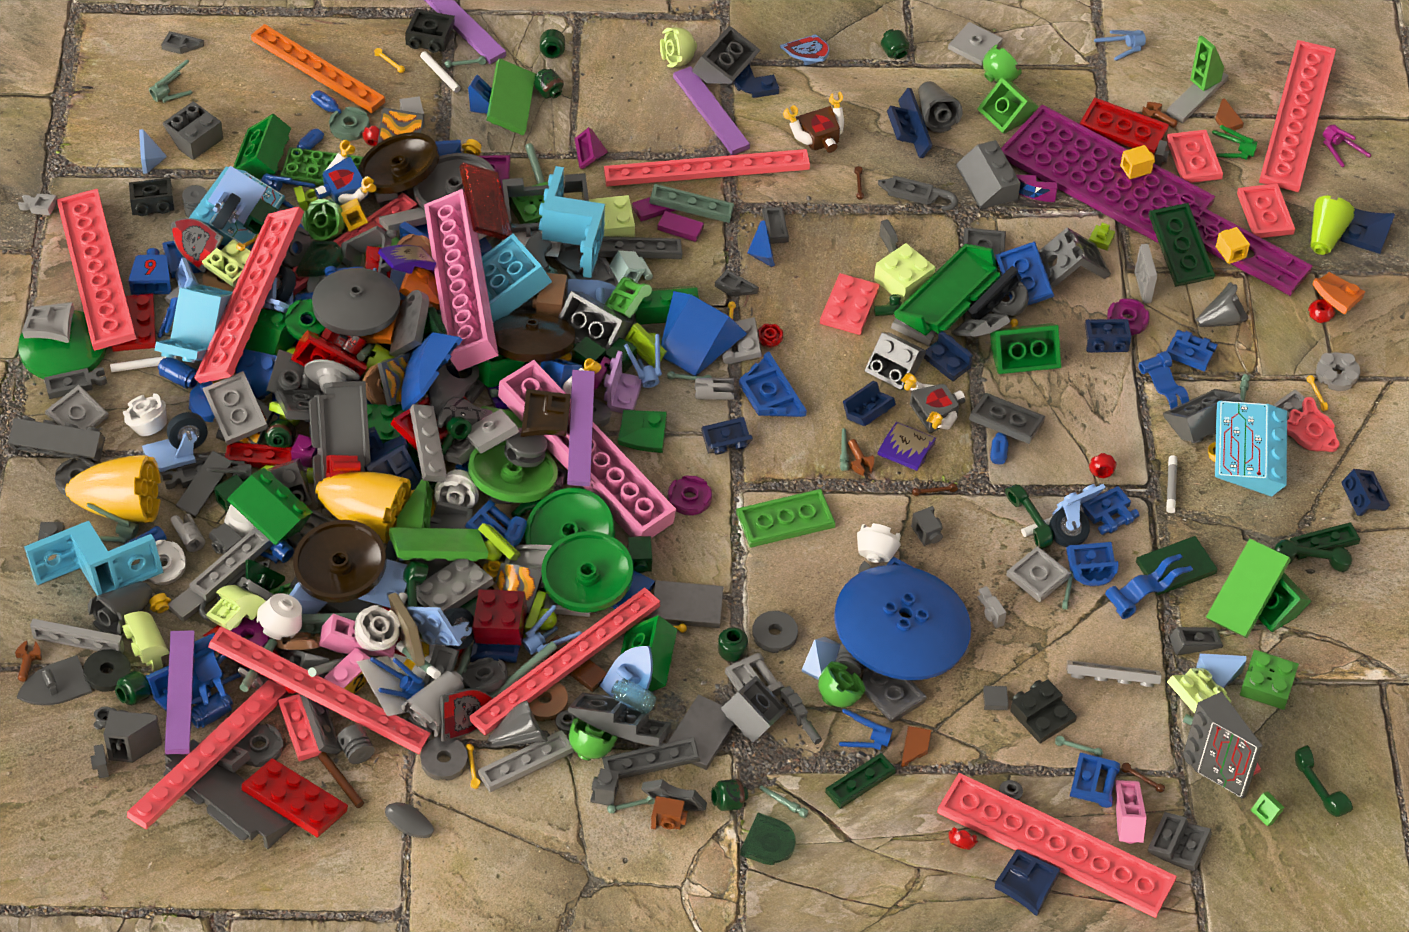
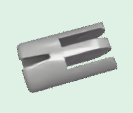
[695,378,735,400]

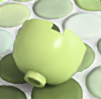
[660,27,697,68]

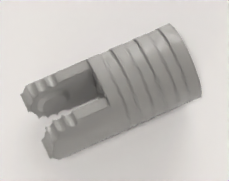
[171,514,205,552]

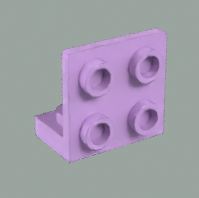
[604,351,642,413]

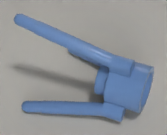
[1094,30,1146,61]
[624,334,662,388]
[522,605,582,655]

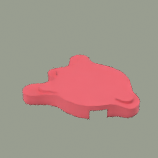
[1287,397,1339,452]

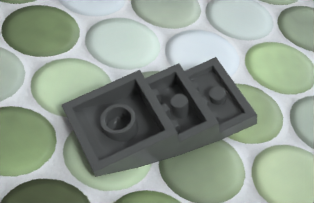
[568,693,672,747]

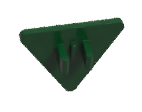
[245,559,285,591]

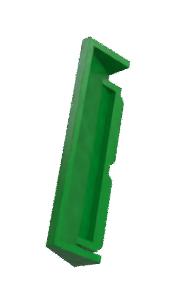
[894,244,1001,336]

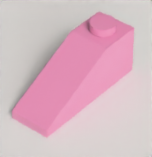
[319,614,396,657]
[1115,780,1146,844]

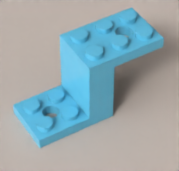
[539,166,605,278]
[155,284,233,363]
[24,521,164,595]

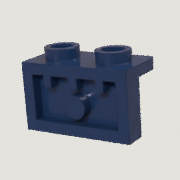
[1085,319,1131,353]
[924,331,973,382]
[1341,469,1390,516]

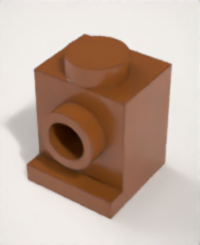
[651,796,688,830]

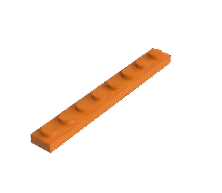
[251,24,385,113]

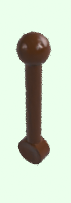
[854,166,864,200]
[912,483,958,496]
[1121,763,1165,793]

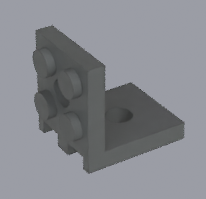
[1039,228,1111,289]

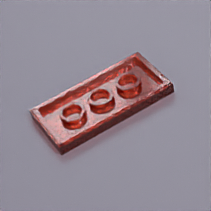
[459,162,512,240]

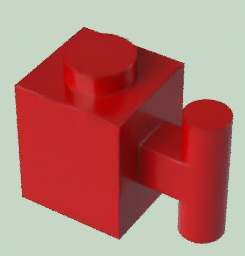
[326,455,361,478]

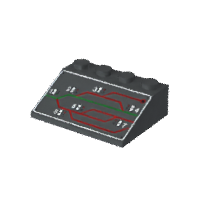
[1183,692,1262,798]

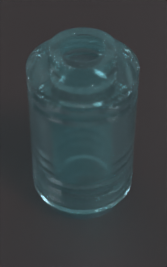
[611,678,656,714]

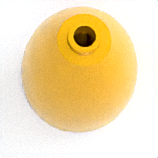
[65,455,161,523]
[315,472,411,544]

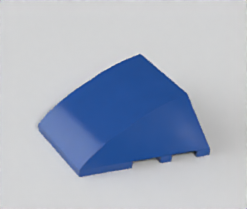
[661,291,747,376]
[401,332,463,411]

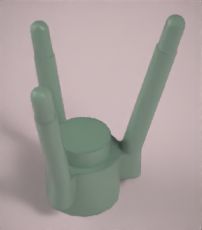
[149,59,193,103]
[86,503,139,544]

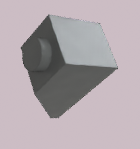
[280,649,329,678]

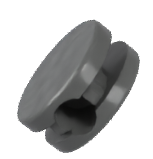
[504,428,547,467]

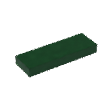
[1290,522,1360,560]
[825,753,896,809]

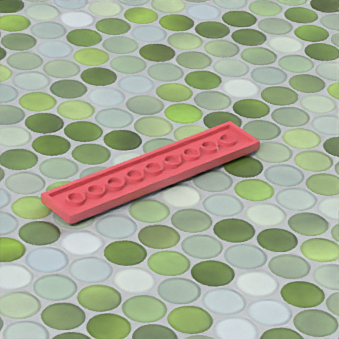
[1259,40,1336,192]
[57,189,136,351]
[194,207,304,383]
[937,773,1177,918]

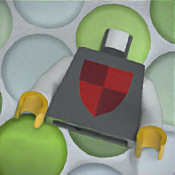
[901,373,965,434]

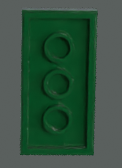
[1148,203,1216,287]

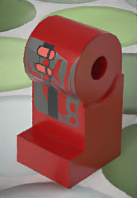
[321,328,367,356]

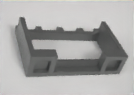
[502,173,589,237]
[339,226,397,276]

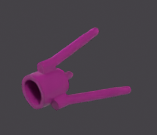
[1323,124,1371,167]

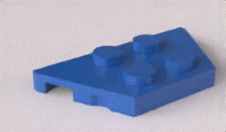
[739,351,807,417]

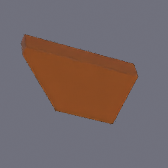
[1215,98,1244,134]
[901,726,931,767]

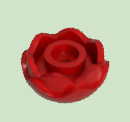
[362,126,380,146]
[1308,299,1335,323]
[758,324,783,348]
[1089,453,1117,478]
[948,827,978,850]

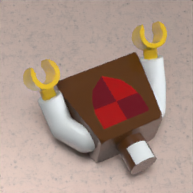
[783,92,844,153]

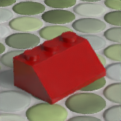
[291,330,367,377]

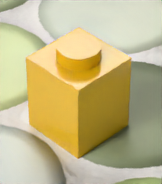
[1120,145,1155,179]
[340,198,368,232]
[1216,227,1250,264]

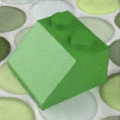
[977,78,1038,134]

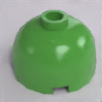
[983,45,1022,83]
[302,199,345,241]
[818,661,865,708]
[569,717,617,761]

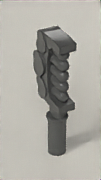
[780,686,822,745]

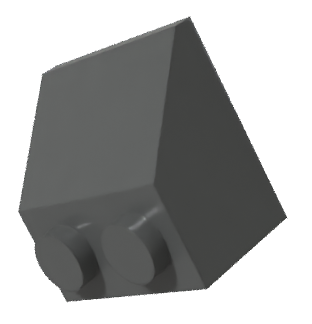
[721,676,788,743]

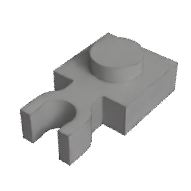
[18,194,58,215]
[977,586,1007,629]

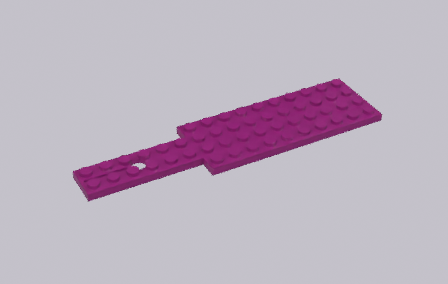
[1001,105,1313,296]

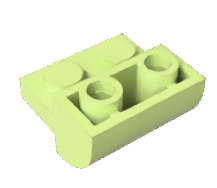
[202,239,251,288]
[206,585,266,631]
[122,611,170,672]
[1167,668,1231,713]

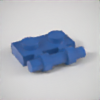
[1166,330,1218,372]
[1081,486,1139,535]

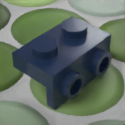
[843,381,896,426]
[701,417,753,455]

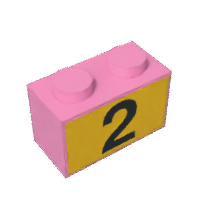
[324,648,370,694]

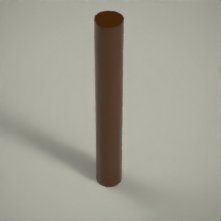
[318,752,364,808]

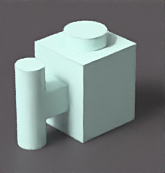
[609,250,653,283]

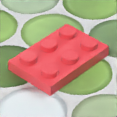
[1166,130,1223,183]
[1237,183,1295,238]
[820,273,880,335]

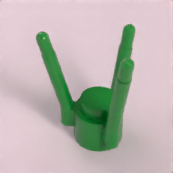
[1212,125,1258,160]

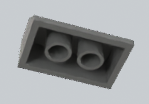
[692,25,761,84]
[956,140,1020,209]
[558,291,633,351]
[1163,389,1242,443]

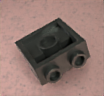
[405,9,455,53]
[129,178,174,216]
[1010,679,1077,744]

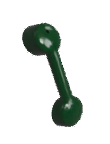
[419,416,472,490]
[1005,484,1054,549]
[1274,539,1353,572]
[403,561,428,639]
[1295,745,1353,817]

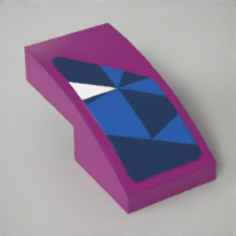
[1016,175,1057,202]

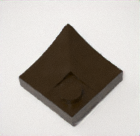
[521,389,571,437]

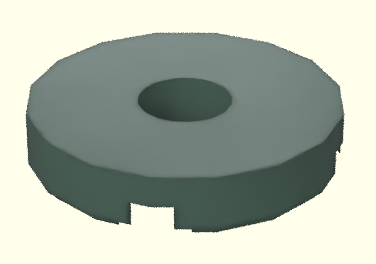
[329,107,370,141]

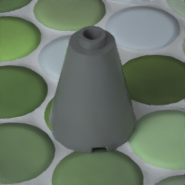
[918,81,963,133]
[88,581,153,635]

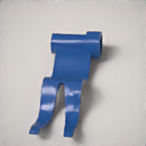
[1138,351,1189,409]
[1105,554,1193,619]
[194,632,226,705]

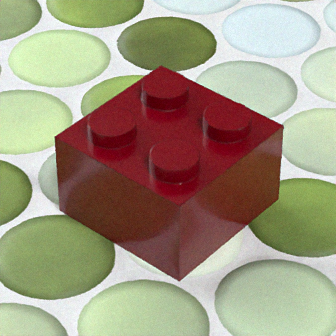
[473,589,527,645]

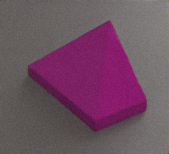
[574,127,608,170]

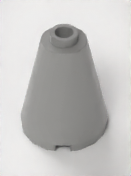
[401,671,464,737]

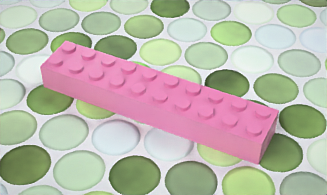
[424,189,498,372]
[498,360,676,538]

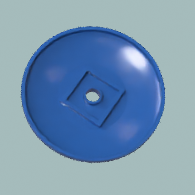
[834,565,971,680]

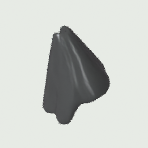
[1196,282,1249,327]
[488,701,550,747]

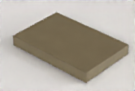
[388,592,425,667]

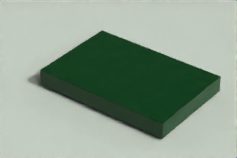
[1136,536,1218,595]

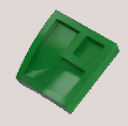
[617,410,667,453]

